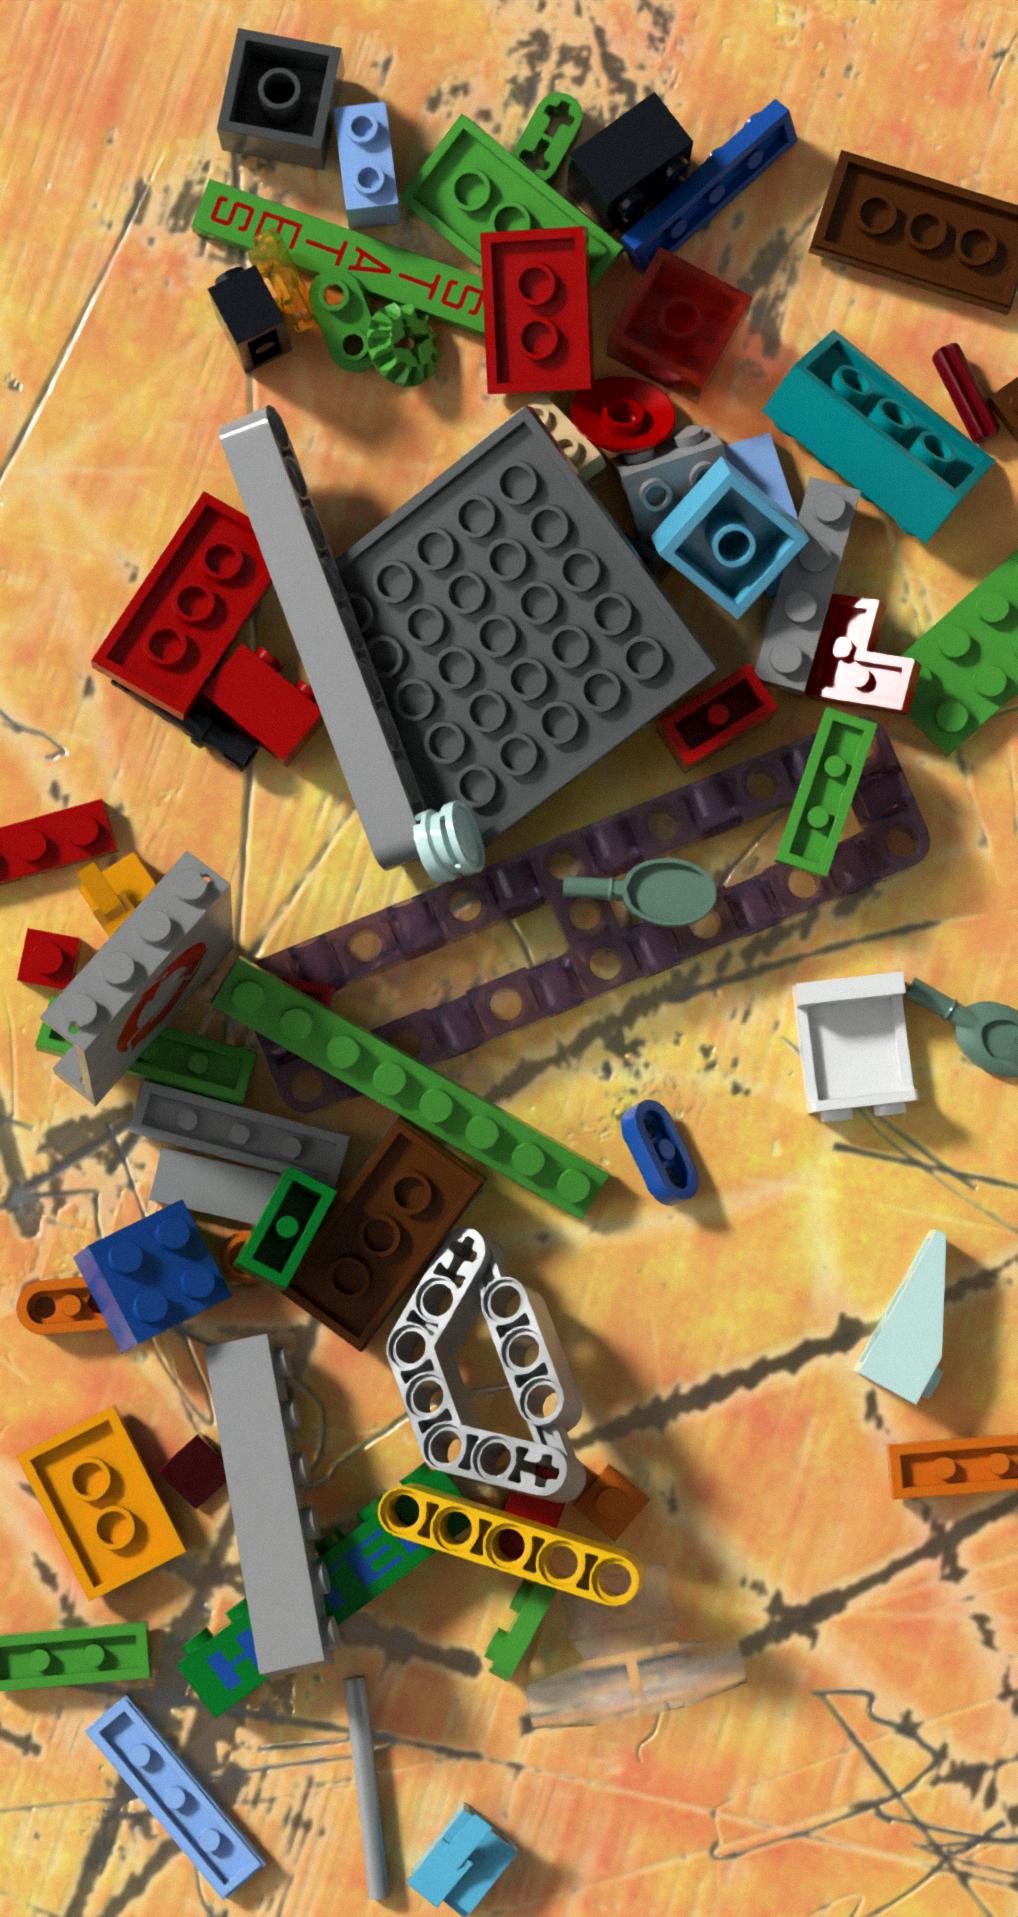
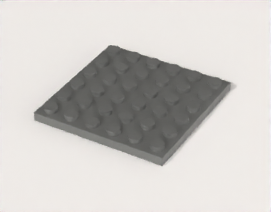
[335,406,721,849]

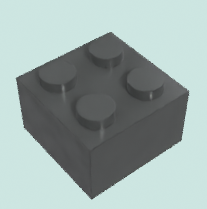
[217,28,345,170]

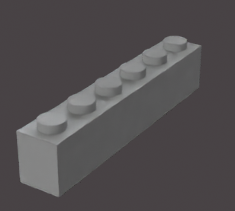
[204,1333,340,1678]

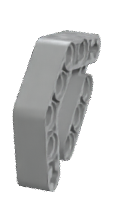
[386,1228,586,1503]

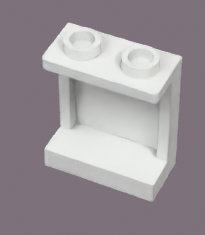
[792,971,919,1123]

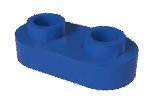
[621,1100,699,1206]

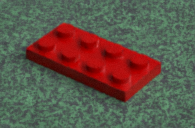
[91,491,273,721]

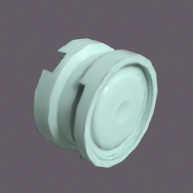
[413,800,485,885]

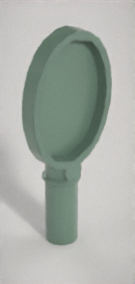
[562,858,717,928]
[904,977,1018,1078]

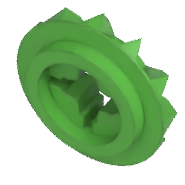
[367,302,443,387]

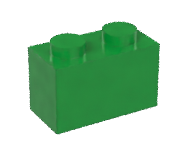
[232,1166,337,1292]

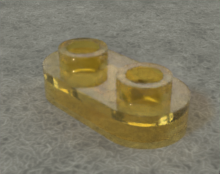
[248,227,318,333]

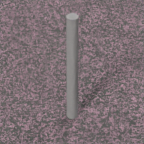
[343,1676,390,1900]

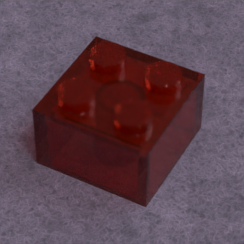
[606,247,753,405]

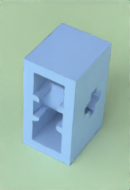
[333,101,401,230]

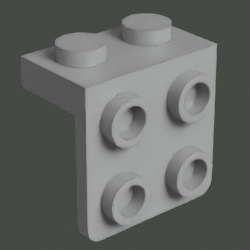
[610,425,728,566]

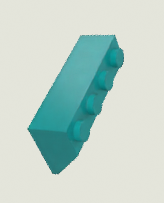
[762,330,996,544]

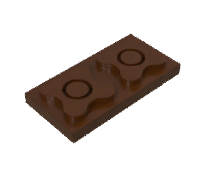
[808,150,1018,315]
[281,1115,488,1352]

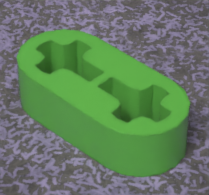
[513,93,583,185]

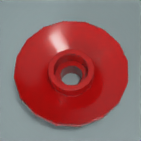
[571,376,675,453]

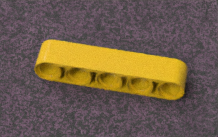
[378,1483,646,1606]

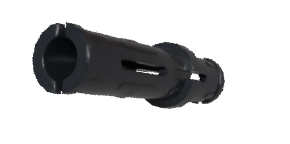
[111,680,260,772]

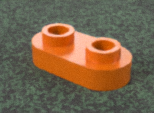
[16,1277,109,1335]

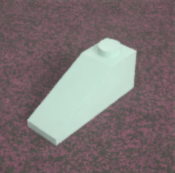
[853,1230,946,1405]

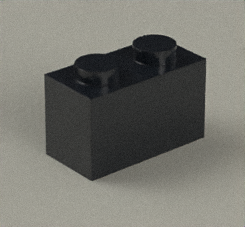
[208,265,292,374]

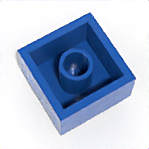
[73,1199,232,1354]

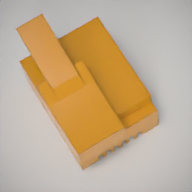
[76,851,157,938]

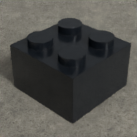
[567,92,693,234]

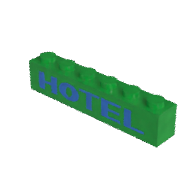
[176,1462,471,1719]

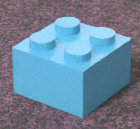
[650,456,810,620]

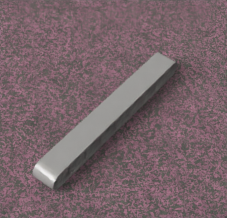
[219,405,427,871]

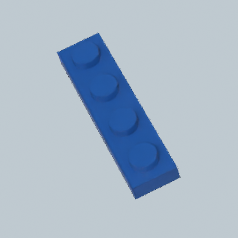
[621,99,798,278]

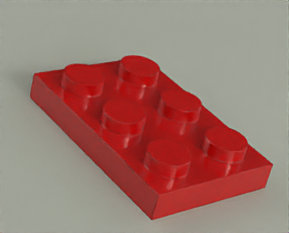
[480,226,595,394]

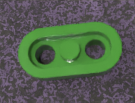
[309,268,375,372]
[483,1579,557,1682]

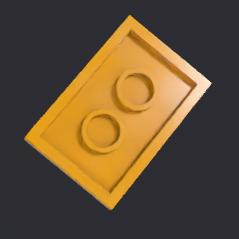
[16,1404,188,1602]

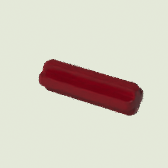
[932,343,1000,444]

